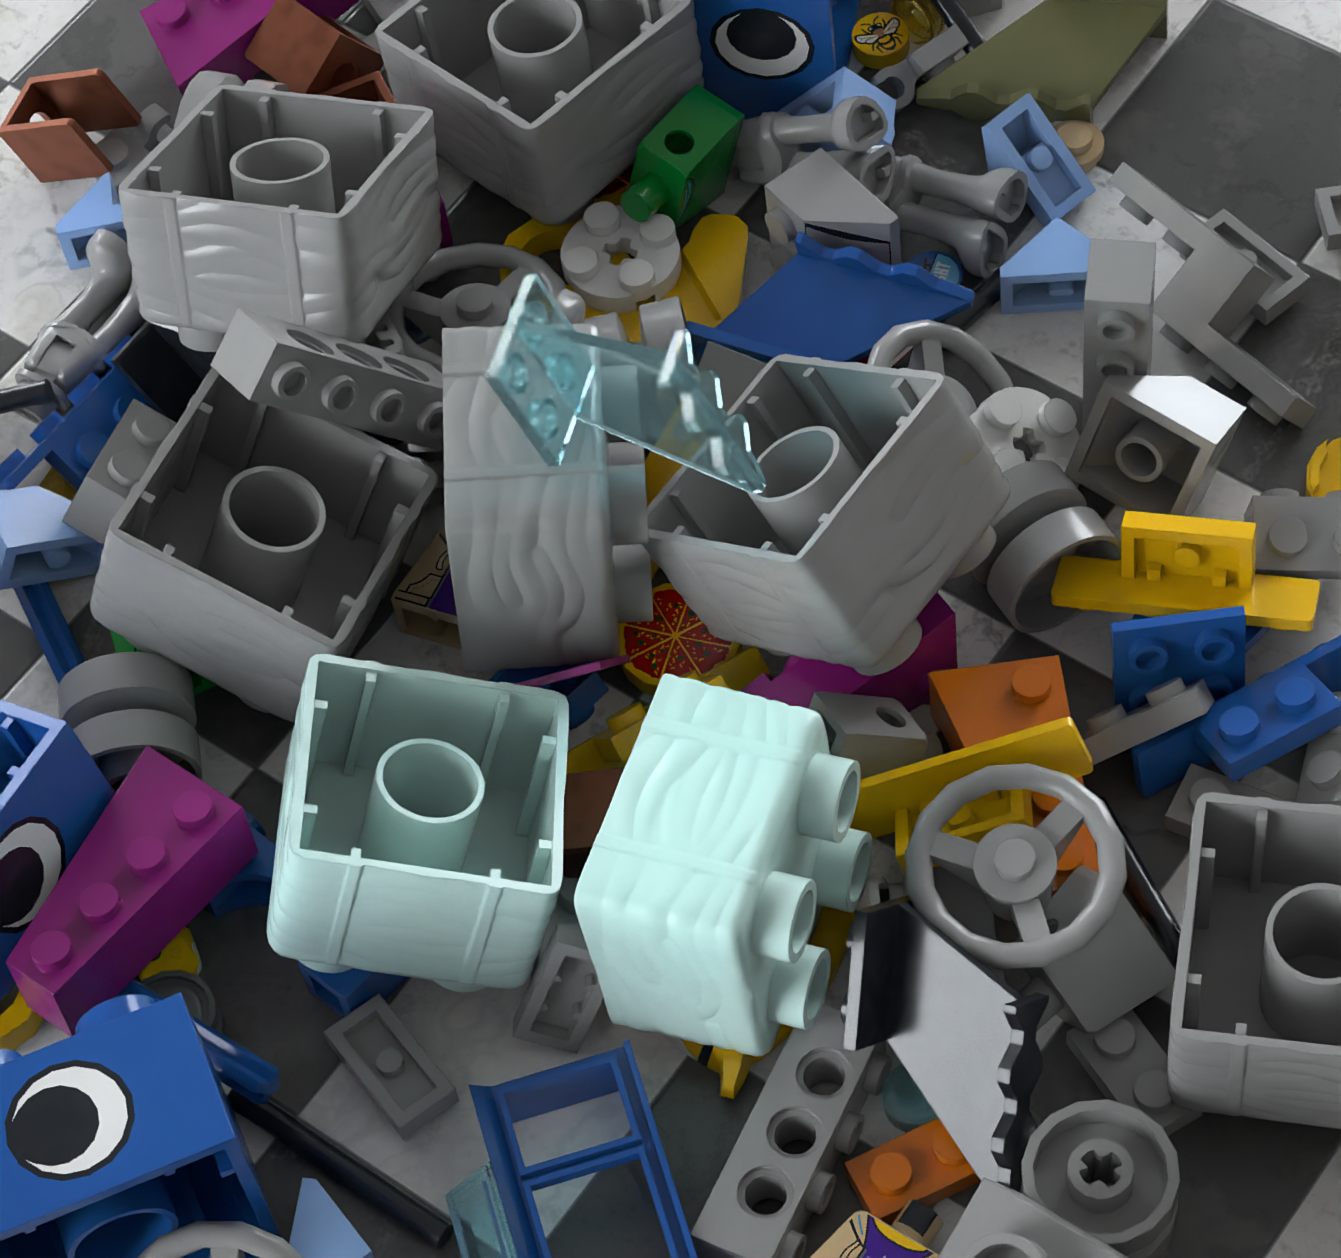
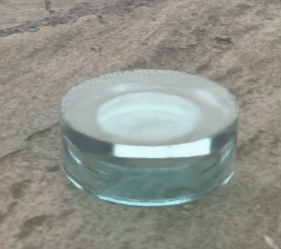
[882,1064,938,1133]

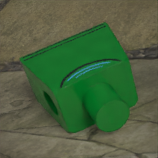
[620,84,745,230]

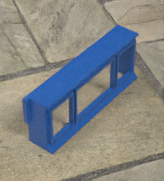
[468,1040,698,1258]

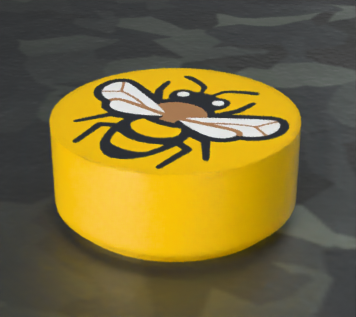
[851,12,910,69]

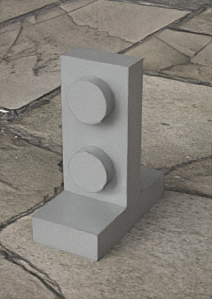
[513,876,604,1054]

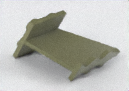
[916,0,1168,124]

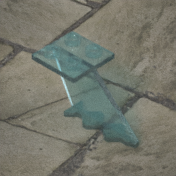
[485,273,766,493]

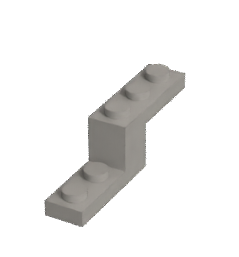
[1108,162,1318,429]

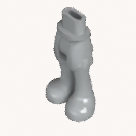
[728,96,896,203]
[832,150,1028,279]
[14,229,146,425]

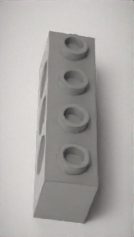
[1082,238,1156,431]
[210,308,444,451]
[690,1004,893,1258]

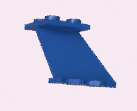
[685,232,975,366]
[1111,579,1318,713]

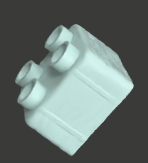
[267,654,569,992]
[574,673,873,1056]

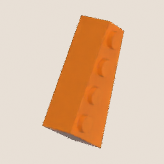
[928,655,1099,898]

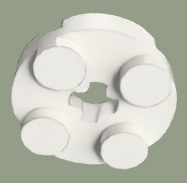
[560,201,682,313]
[969,387,1080,487]

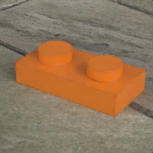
[844,1118,981,1225]

